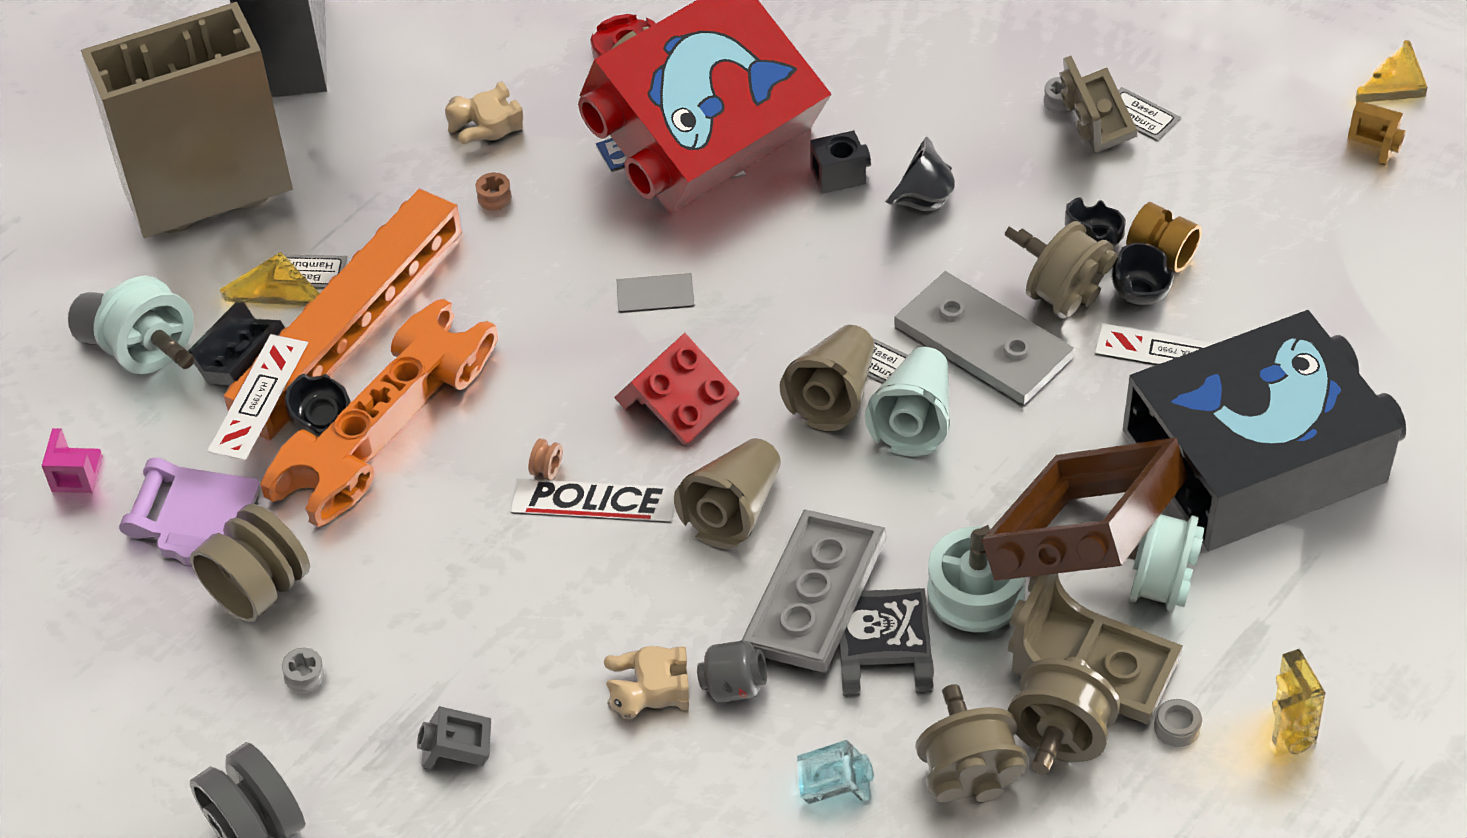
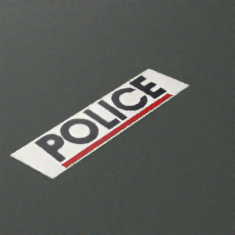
[511,479,677,522]

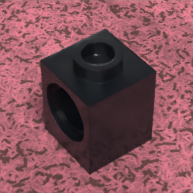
[810,130,871,193]

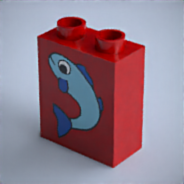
[578,0,832,215]

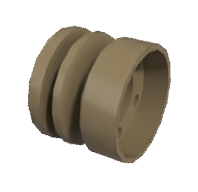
[190,503,310,623]

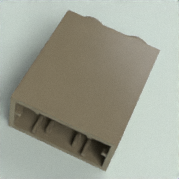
[81,2,293,238]

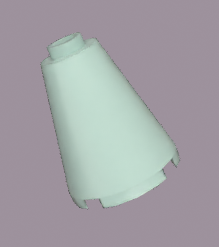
[865,347,950,457]

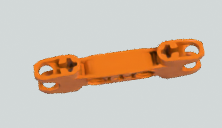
[260,299,498,527]

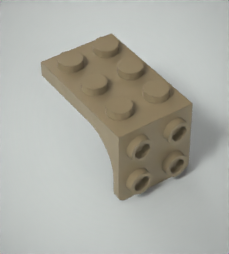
[1008,574,1183,725]

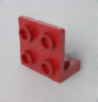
[614,333,739,445]

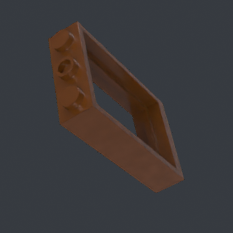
[981,437,1188,581]

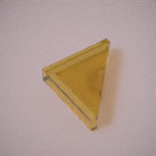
[1355,40,1428,103]
[219,252,320,306]

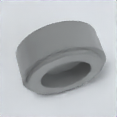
[1154,699,1202,747]

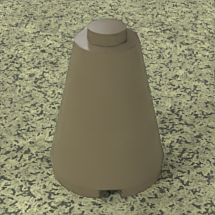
[779,325,875,431]
[674,438,781,549]

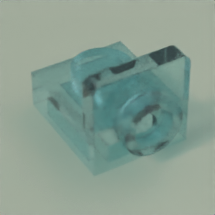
[797,740,874,804]

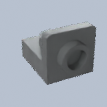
[417,706,491,769]

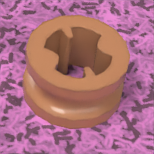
[475,172,512,211]
[528,438,563,480]

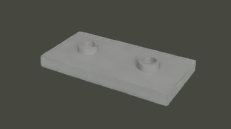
[894,271,1075,405]
[741,509,887,673]

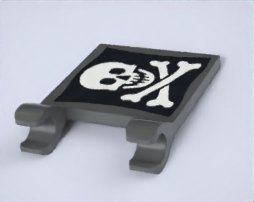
[840,588,934,695]

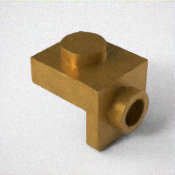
[1348,101,1406,164]

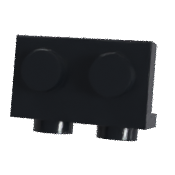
[188,302,285,385]

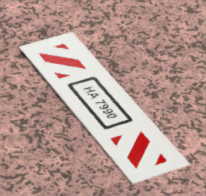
[1095,323,1215,364]
[207,334,309,460]

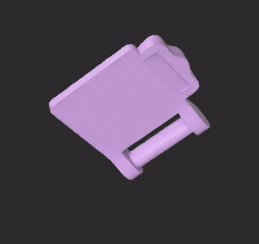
[119,457,260,567]

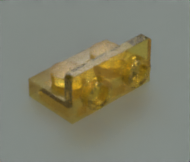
[1270,648,1326,757]

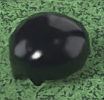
[1065,197,1126,247]
[1111,243,1174,306]
[285,374,351,437]

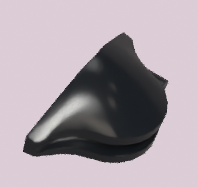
[885,136,955,211]

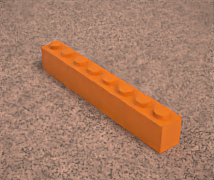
[223,188,462,441]

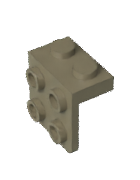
[1059,55,1137,153]

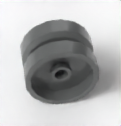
[189,742,306,838]

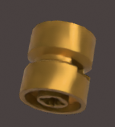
[1126,202,1202,272]

